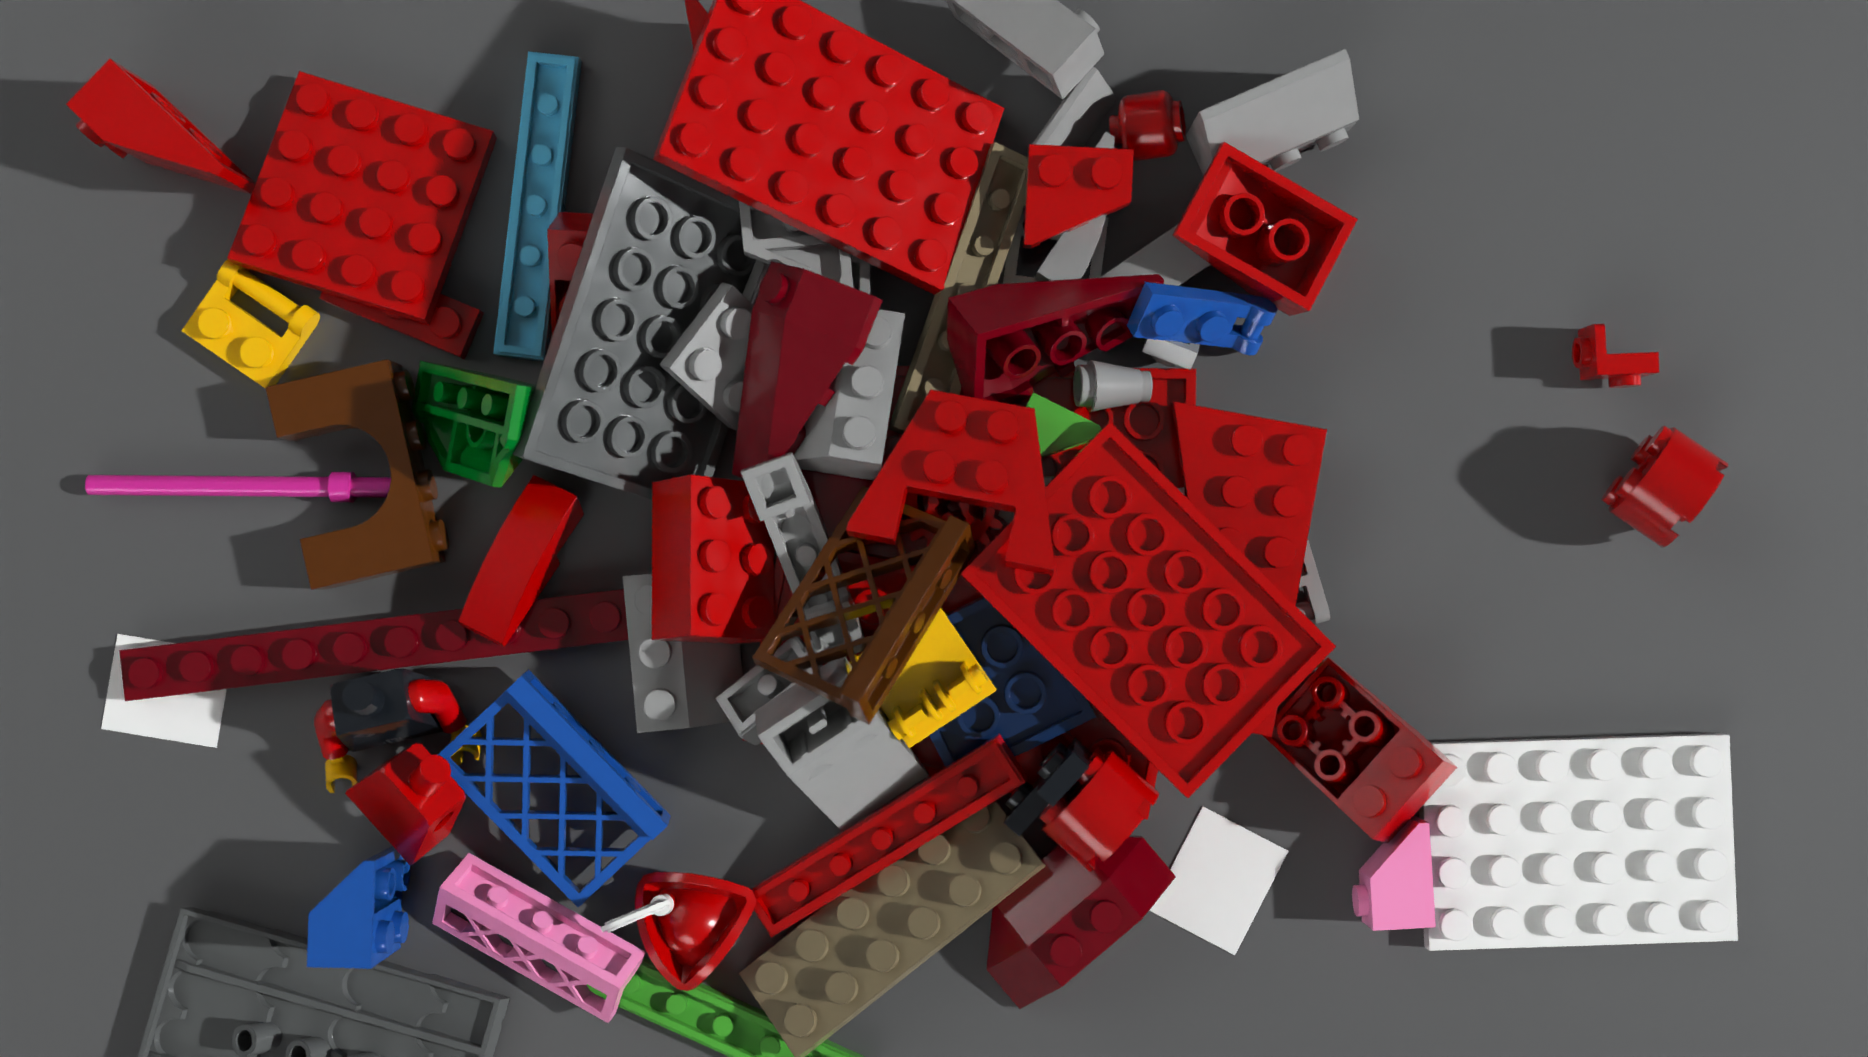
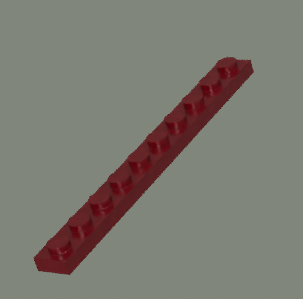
[119,589,628,701]

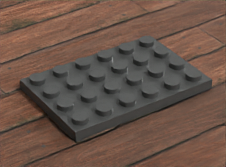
[513,147,756,500]

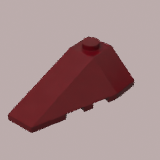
[732,261,883,478]
[947,274,1164,404]

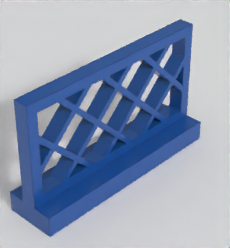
[438,669,671,908]

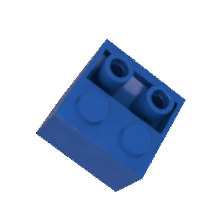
[307,846,410,969]

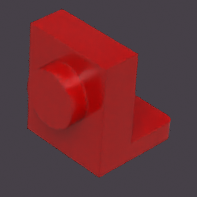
[1572,324,1660,388]

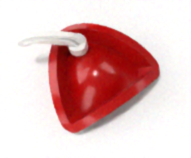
[600,872,757,991]

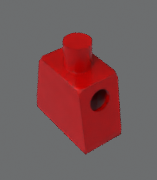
[345,742,466,866]

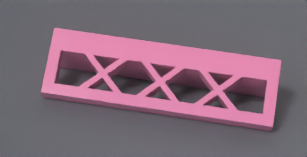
[432,853,646,1024]

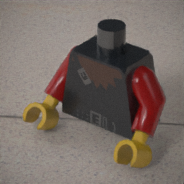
[314,669,482,793]

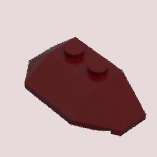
[986,835,1176,1009]

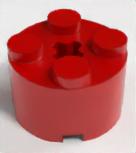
[1601,425,1728,548]
[1039,748,1160,872]

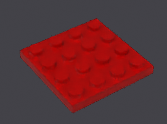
[227,71,497,325]

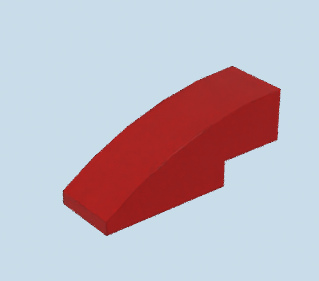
[459,475,584,647]

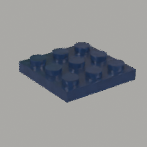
[929,596,1096,767]

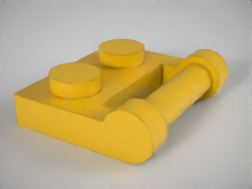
[181,259,320,389]

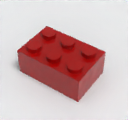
[652,475,774,644]

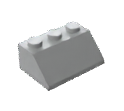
[1186,49,1359,176]
[794,309,905,481]
[623,574,744,733]

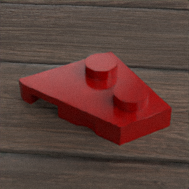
[1023,144,1134,248]

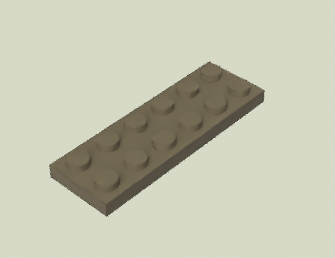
[739,801,1046,1057]

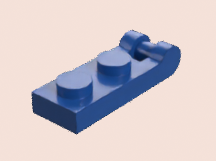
[1127,282,1278,355]

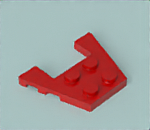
[846,390,1055,575]

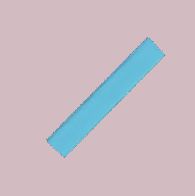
[493,51,582,361]

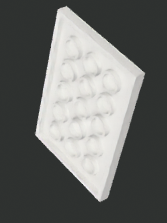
[1419,733,1738,951]

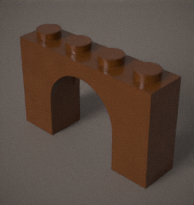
[265,359,449,590]

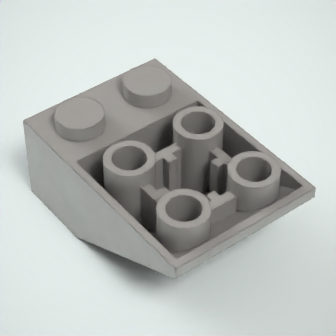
[754,657,929,832]

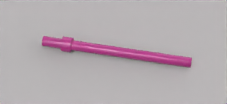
[85,472,391,502]

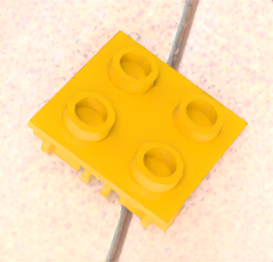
[856,608,997,748]

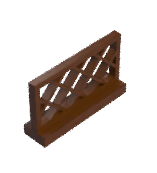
[752,486,977,725]

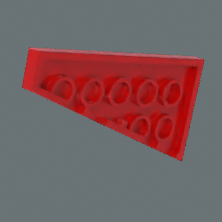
[1171,402,1327,737]

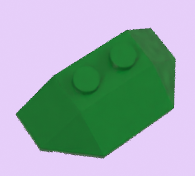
[412,360,536,488]

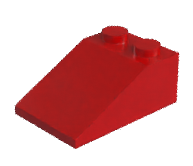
[66,59,256,195]
[1172,142,1358,316]

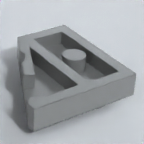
[739,201,853,287]

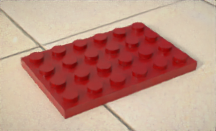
[653,0,1004,295]
[960,422,1336,799]

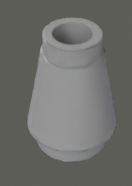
[1073,360,1153,412]

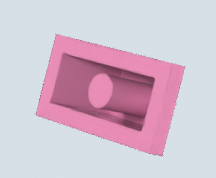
[1352,816,1436,931]

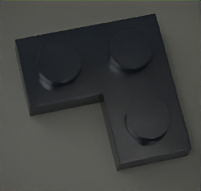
[1004,738,1091,837]

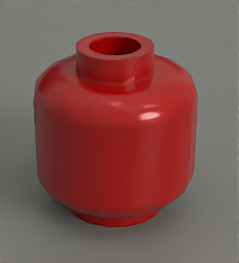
[1109,90,1186,161]

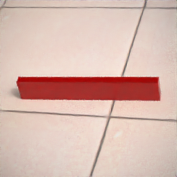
[750,734,1028,938]

